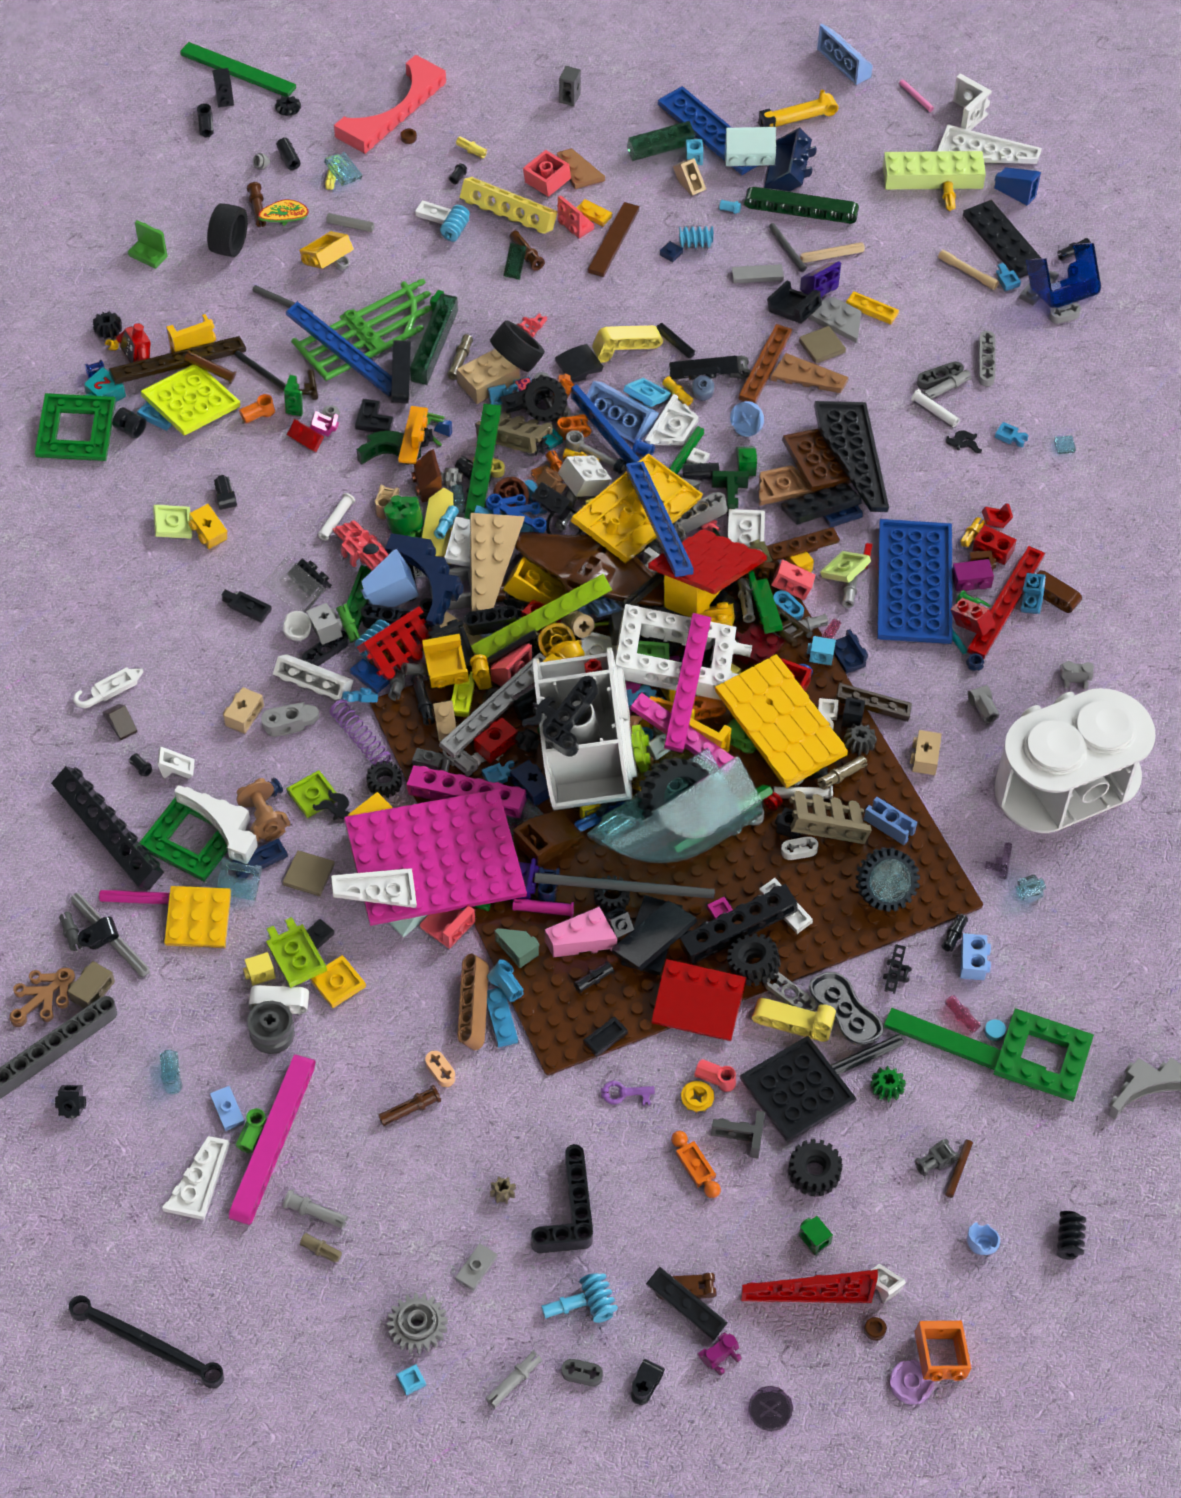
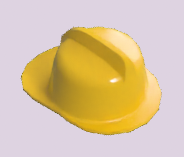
[546,640,585,659]

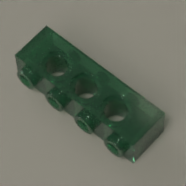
[627,121,695,161]

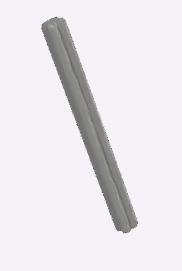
[71,893,150,977]

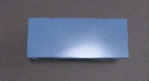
[864,797,917,845]

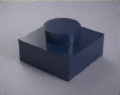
[660,241,683,262]

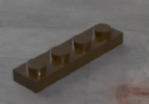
[835,683,912,722]

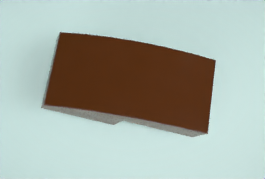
[738,562,775,580]

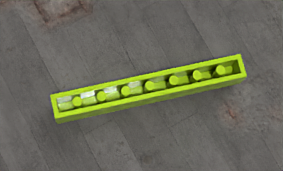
[471,574,612,658]

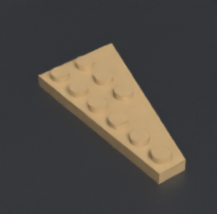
[470,513,525,611]

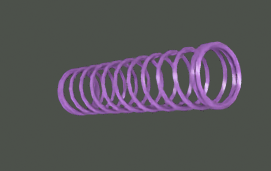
[329,700,392,767]

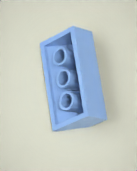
[817,24,873,85]
[579,381,659,443]

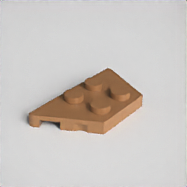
[759,465,821,506]

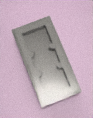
[455,1243,498,1291]

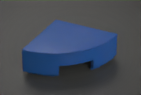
[434,420,452,437]

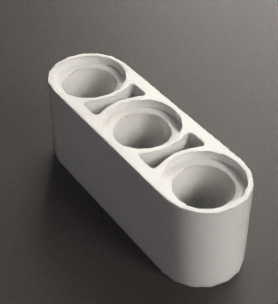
[248,985,309,1014]

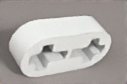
[781,837,818,860]

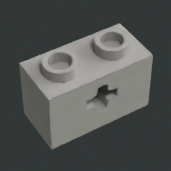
[306,603,343,645]

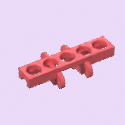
[517,313,547,337]

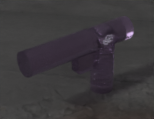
[984,842,1012,879]

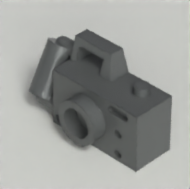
[412,748,451,772]

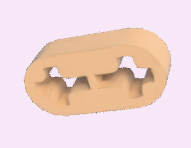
[425,1051,455,1087]

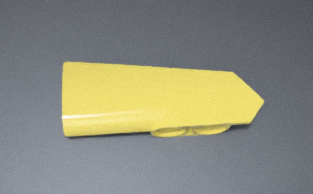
[422,488,454,565]

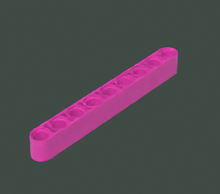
[229,1054,316,1225]

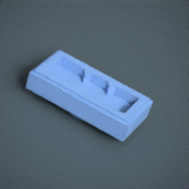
[210,1086,245,1131]

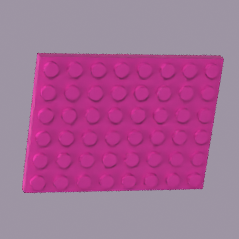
[344,789,527,926]

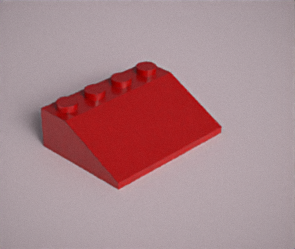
[651,959,746,1041]

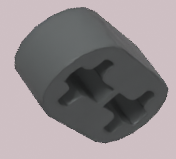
[562,1359,603,1386]

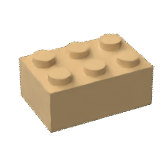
[457,349,520,404]

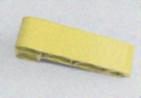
[592,325,663,363]
[752,998,836,1042]

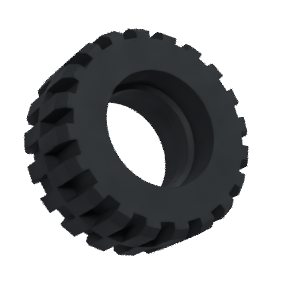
[638,758,715,834]

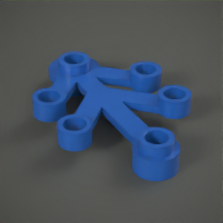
[486,494,547,533]

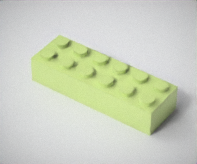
[883,151,986,190]

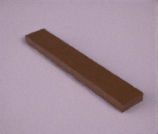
[588,202,640,277]

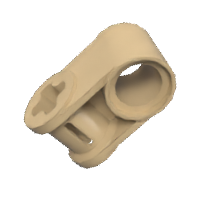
[375,485,399,519]

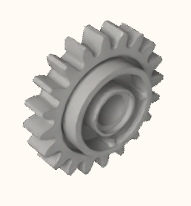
[387,1293,448,1354]

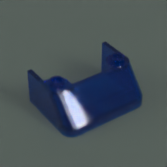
[1026,243,1101,308]

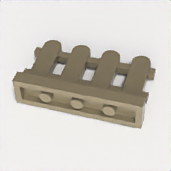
[475,412,553,454]
[789,791,872,844]

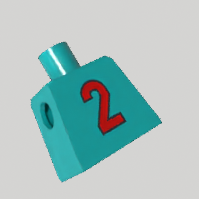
[84,367,126,402]

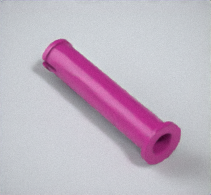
[513,898,574,918]

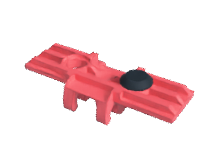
[333,520,389,571]

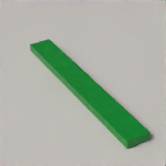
[180,42,296,97]
[884,1008,1047,1070]

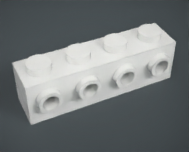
[273,654,354,701]

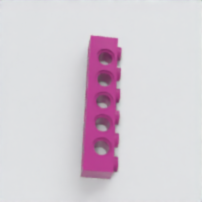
[407,765,526,819]

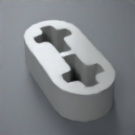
[1049,302,1081,324]

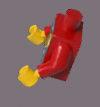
[105,323,151,363]

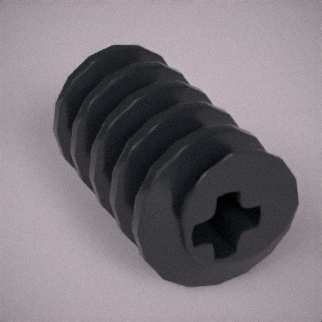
[1057,1211,1087,1260]

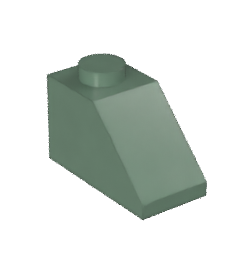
[495,928,539,968]

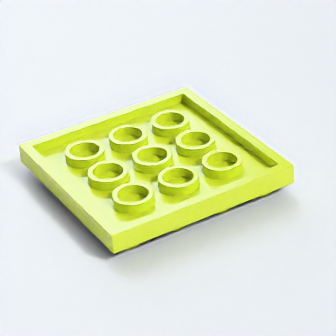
[141,365,240,436]

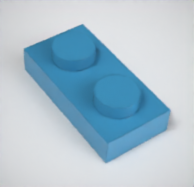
[137,402,172,431]

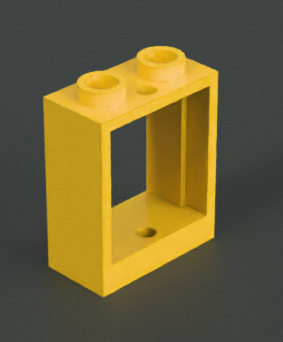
[299,231,354,269]

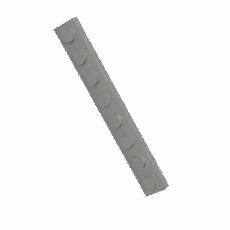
[439,653,546,758]

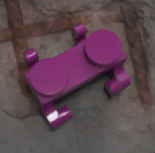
[697,1332,742,1375]

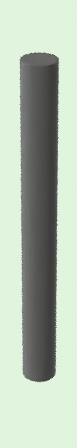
[769,223,807,272]
[252,285,313,313]

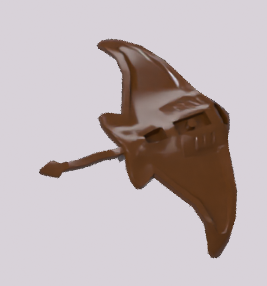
[515,532,664,607]

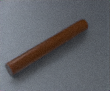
[945,1139,973,1198]

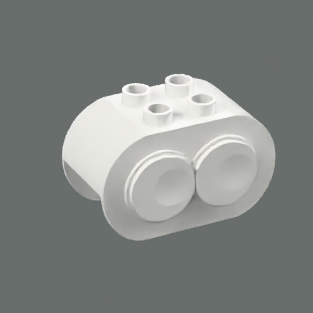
[533,647,637,810]
[994,688,1156,833]

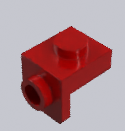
[982,503,1013,528]

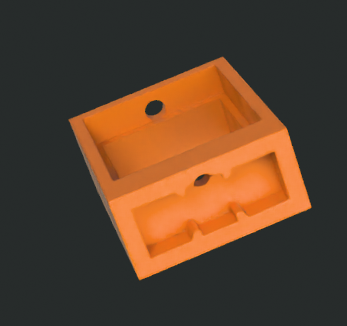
[914,1320,971,1381]

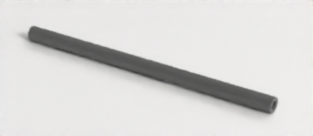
[534,873,715,899]

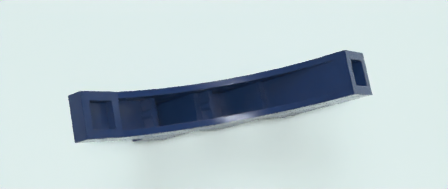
[385,533,464,628]

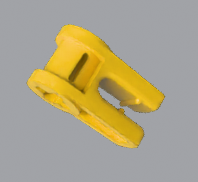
[470,654,492,690]

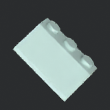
[725,127,776,166]

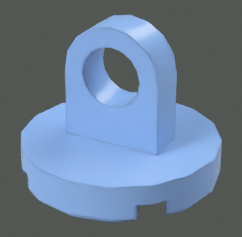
[730,401,764,437]

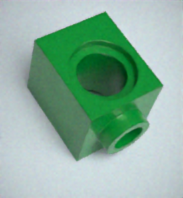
[799,1216,833,1255]

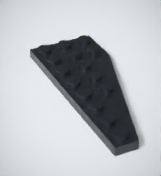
[814,401,889,512]

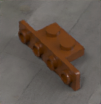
[767,527,840,561]

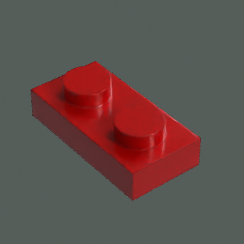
[286,419,325,452]

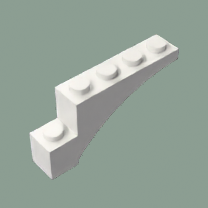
[175,785,258,864]

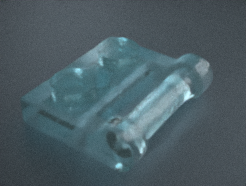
[217,858,262,901]

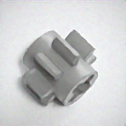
[441,468,462,486]

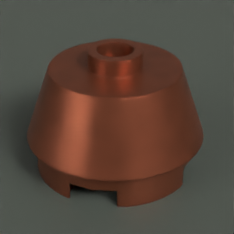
[493,477,529,507]

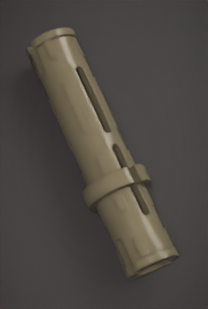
[447,334,473,380]
[818,756,868,790]

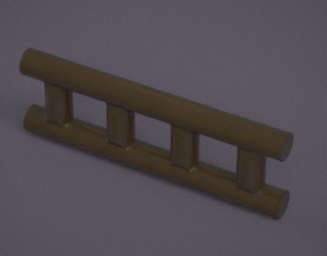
[747,604,813,647]

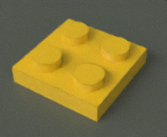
[310,955,366,1009]

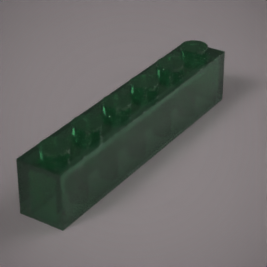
[410,293,458,385]

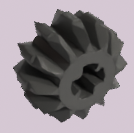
[844,723,877,756]

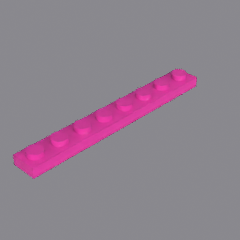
[664,613,712,753]

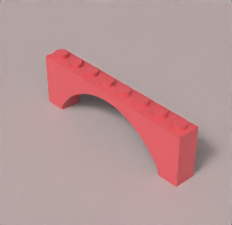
[334,55,446,154]

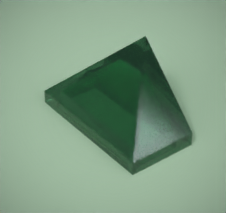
[503,243,527,280]

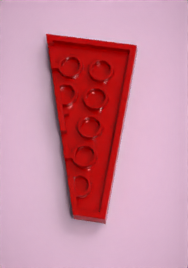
[741,1269,878,1303]

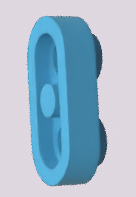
[773,590,804,621]

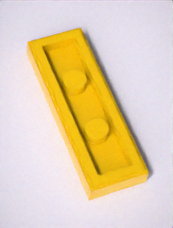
[846,291,899,325]

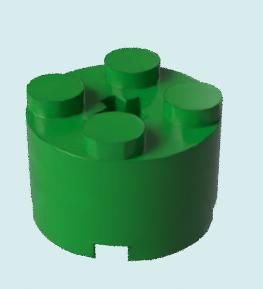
[384,495,424,536]

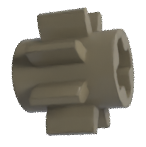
[490,1176,516,1204]

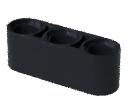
[464,606,519,636]

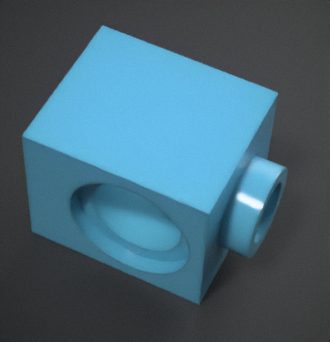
[685,139,703,165]
[807,636,836,666]

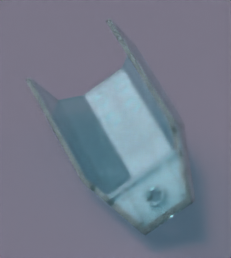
[587,748,762,863]

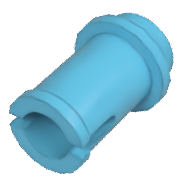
[719,200,741,214]

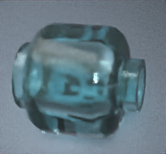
[1015,874,1046,903]

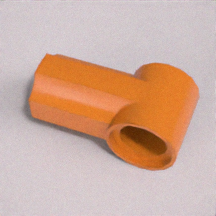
[553,373,574,399]
[239,394,275,423]

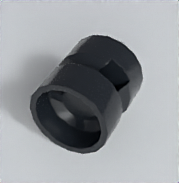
[112,407,146,438]

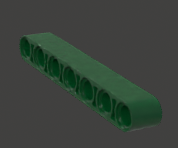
[744,187,859,224]

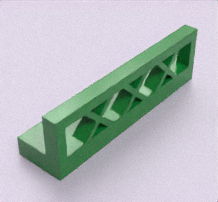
[748,570,783,634]

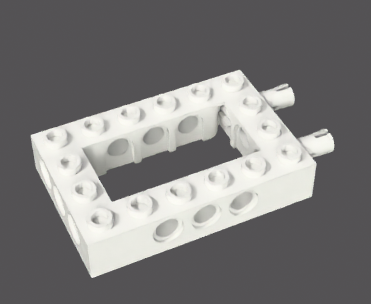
[615,604,752,700]

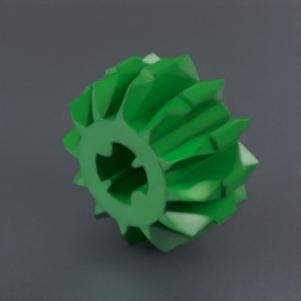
[870,1065,906,1102]

